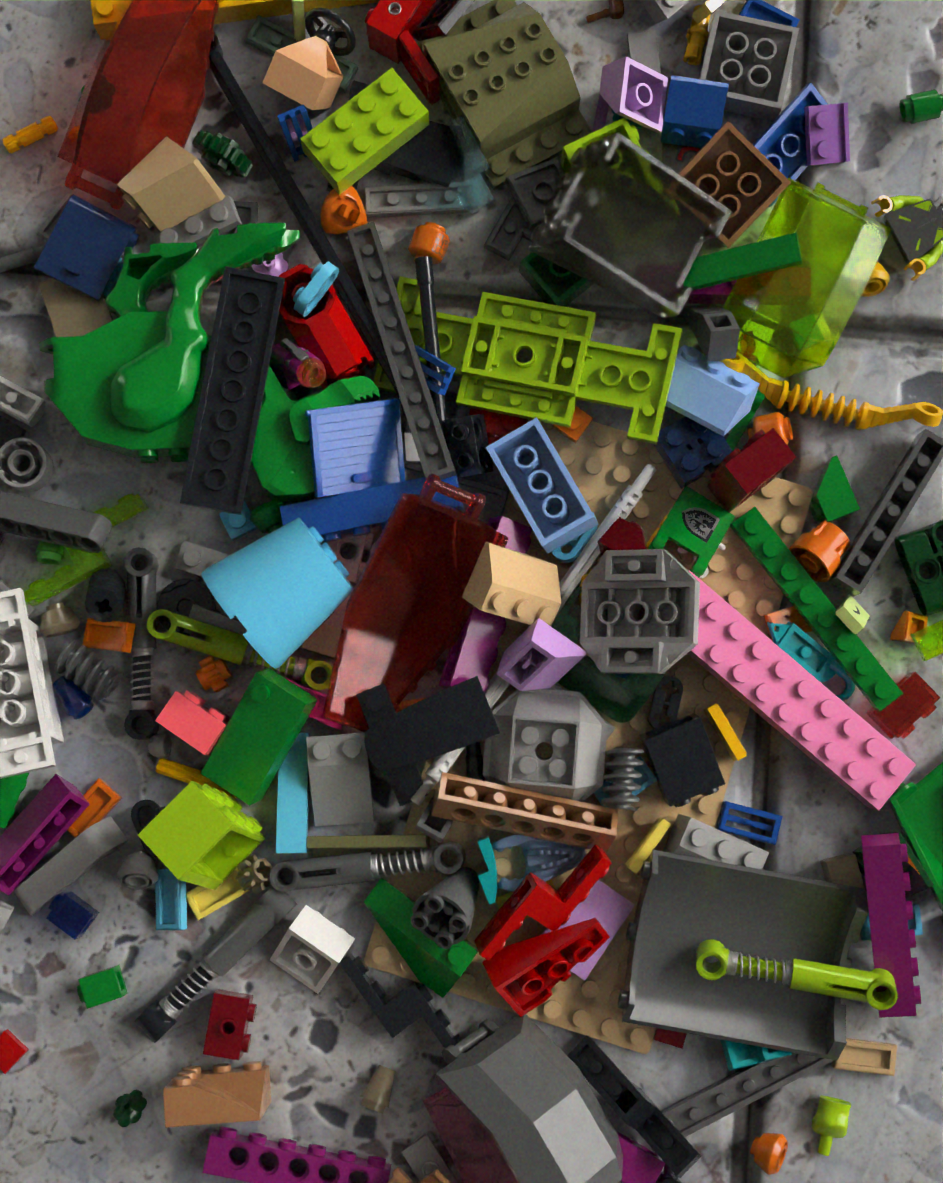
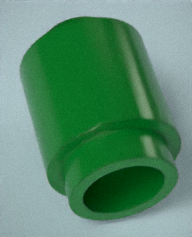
[899,89,943,124]

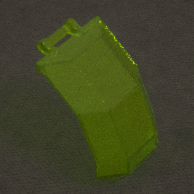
[723,177,891,378]

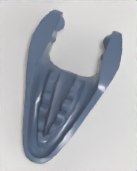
[491,835,586,891]

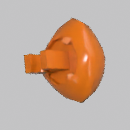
[320,186,368,235]

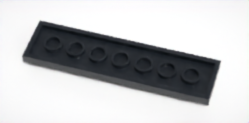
[180,266,285,515]

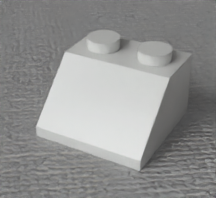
[270,905,355,994]

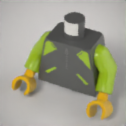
[871,195,943,281]

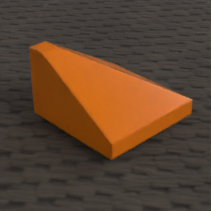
[890,611,928,645]

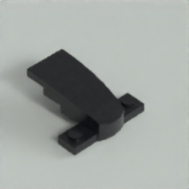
[326,80,463,192]
[356,676,500,806]

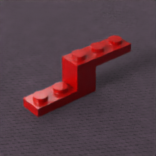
[474,844,612,961]

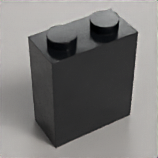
[639,713,725,807]

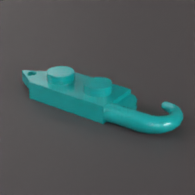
[767,622,855,701]

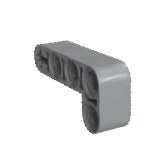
[13,816,128,916]

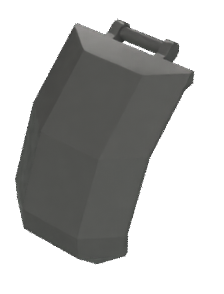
[435,1014,623,1183]

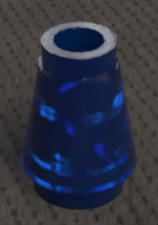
[52,675,94,720]

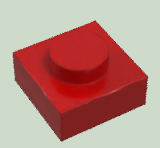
[0,1029,29,1074]

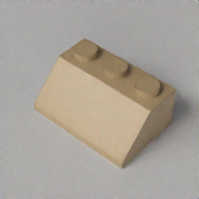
[462,542,561,626]

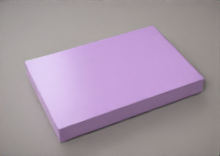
[541,880,635,981]

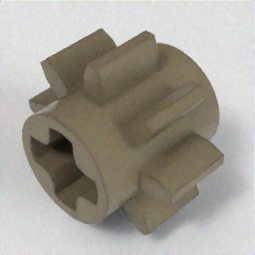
[236,854,272,894]

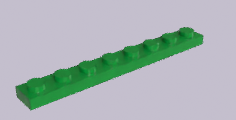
[730,507,904,713]

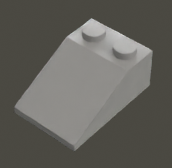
[306,733,374,827]

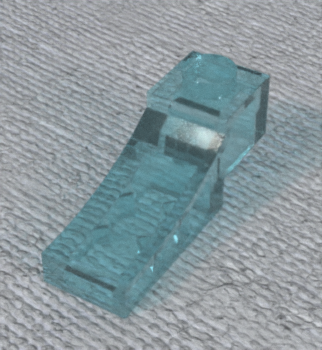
[449,116,494,215]

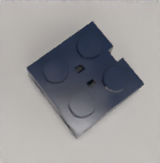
[654,416,732,489]

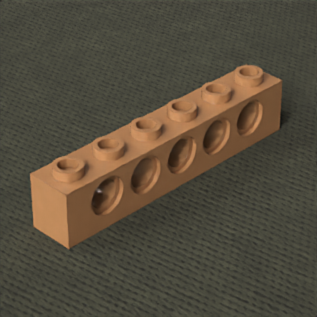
[431,772,618,853]

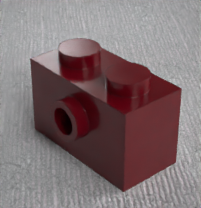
[203,989,257,1060]

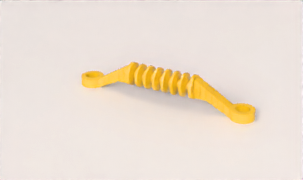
[721,352,943,431]

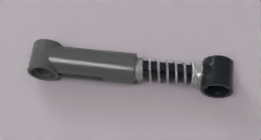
[124,547,159,740]
[135,886,297,1043]

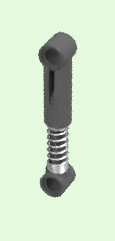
[269,841,466,892]

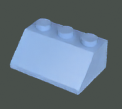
[666,345,760,436]

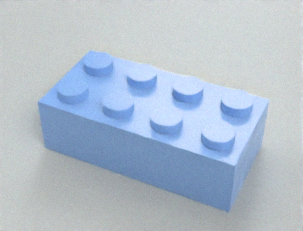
[486,417,599,554]

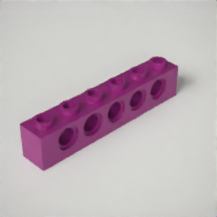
[202,1127,392,1183]

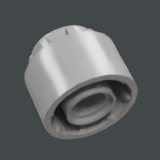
[0,438,54,492]

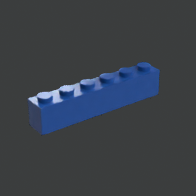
[280,474,464,542]

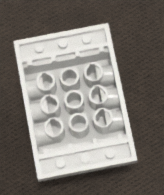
[0,588,64,779]

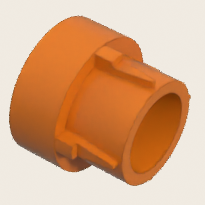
[789,520,850,583]

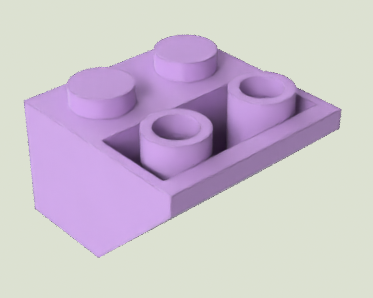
[496,618,586,691]

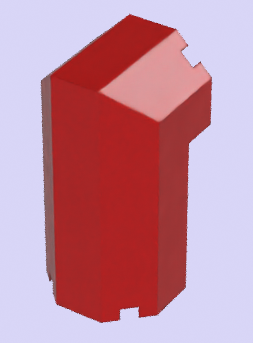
[279,264,375,390]

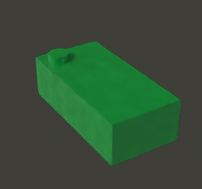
[200,668,318,806]

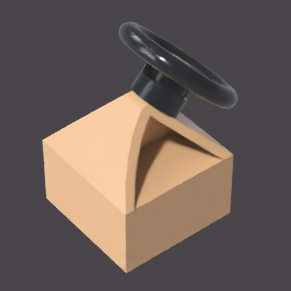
[262,7,356,110]

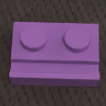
[804,102,850,166]

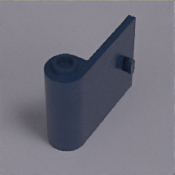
[34,194,140,301]

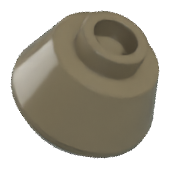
[40,603,80,637]

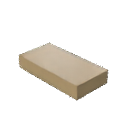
[832,1038,897,1076]

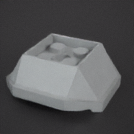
[580,549,700,674]
[483,689,608,802]

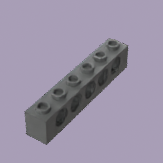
[828,429,943,597]

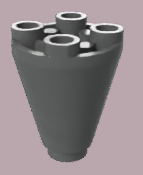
[410,867,479,949]

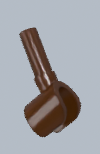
[586,0,624,23]

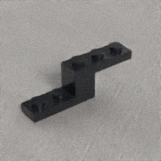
[339,953,463,1048]
[567,1035,702,1178]

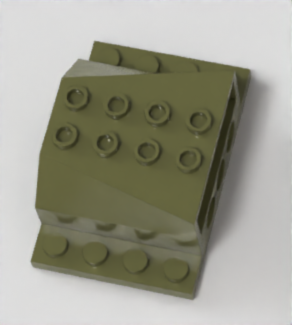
[416,0,592,191]

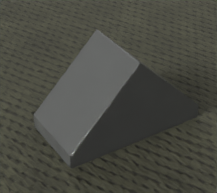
[415,795,454,843]

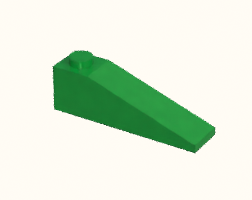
[364,877,478,998]

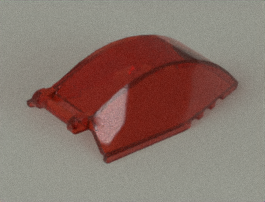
[57,0,220,210]
[323,473,508,732]

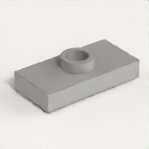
[401,1133,459,1183]

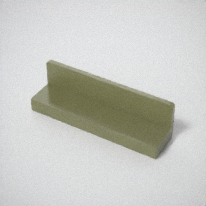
[307,834,430,872]

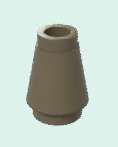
[360,1065,396,1114]

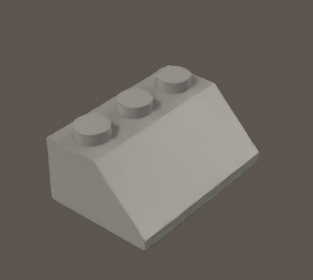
[663,814,769,870]

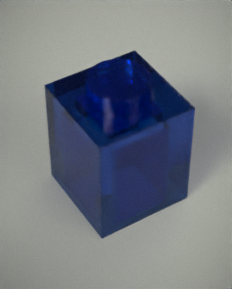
[46,891,100,940]

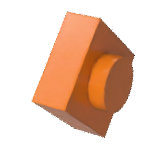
[552,406,593,443]

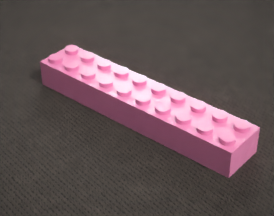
[687,570,916,811]

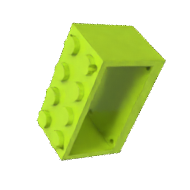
[138,781,266,890]

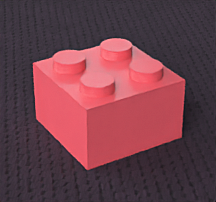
[155,690,230,755]

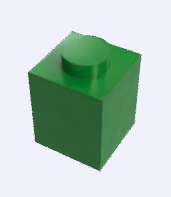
[77,964,128,1009]

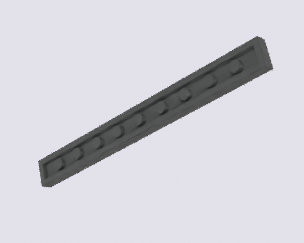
[347,221,456,484]

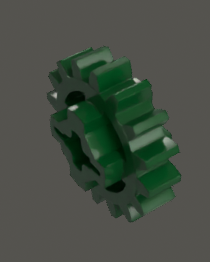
[192,130,253,178]

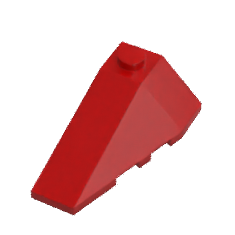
[482,917,610,1017]

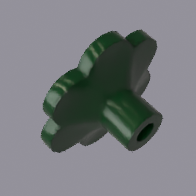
[113,1089,147,1128]

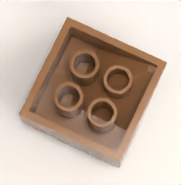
[666,121,791,248]
[163,1061,271,1128]

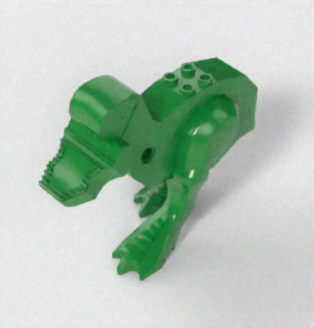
[39,223,380,502]

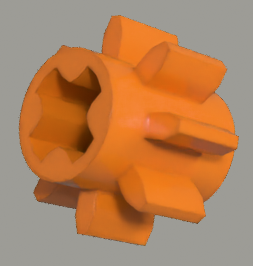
[195,656,232,693]

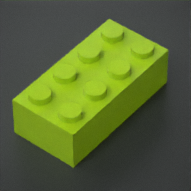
[300,68,429,195]

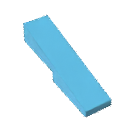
[276,733,309,853]

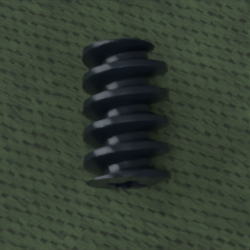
[85,568,126,622]

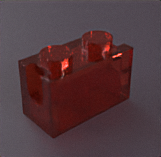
[866,672,940,739]

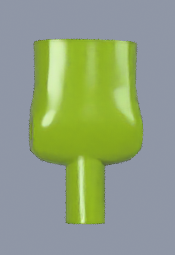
[811,1095,851,1156]

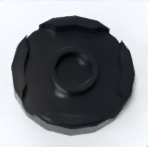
[156,578,216,637]

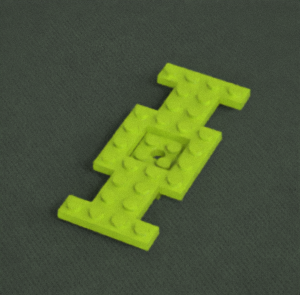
[373,276,683,445]

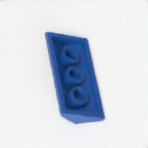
[753,83,828,207]

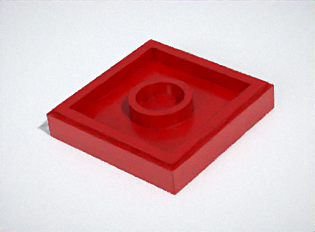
[399,30,440,105]

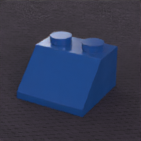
[660,75,729,148]

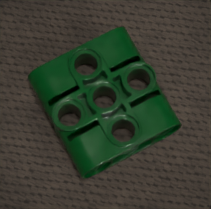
[894,520,943,616]

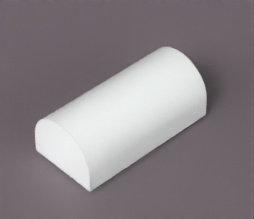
[0,376,46,427]

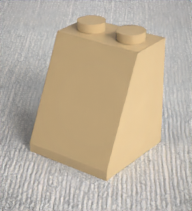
[117,136,226,232]

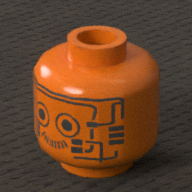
[408,222,450,264]

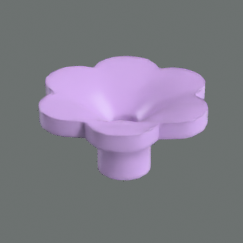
[252,253,289,277]

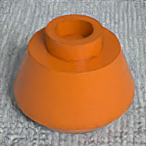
[750,1133,788,1175]

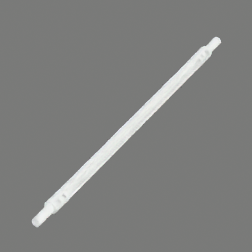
[410,464,657,806]

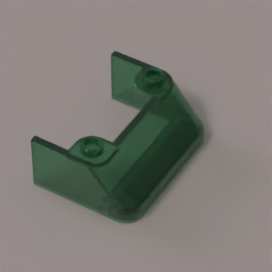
[551,585,668,723]

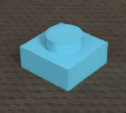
[219,501,258,541]

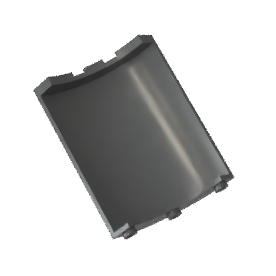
[618,850,869,1060]

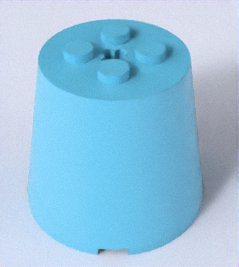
[201,517,355,669]

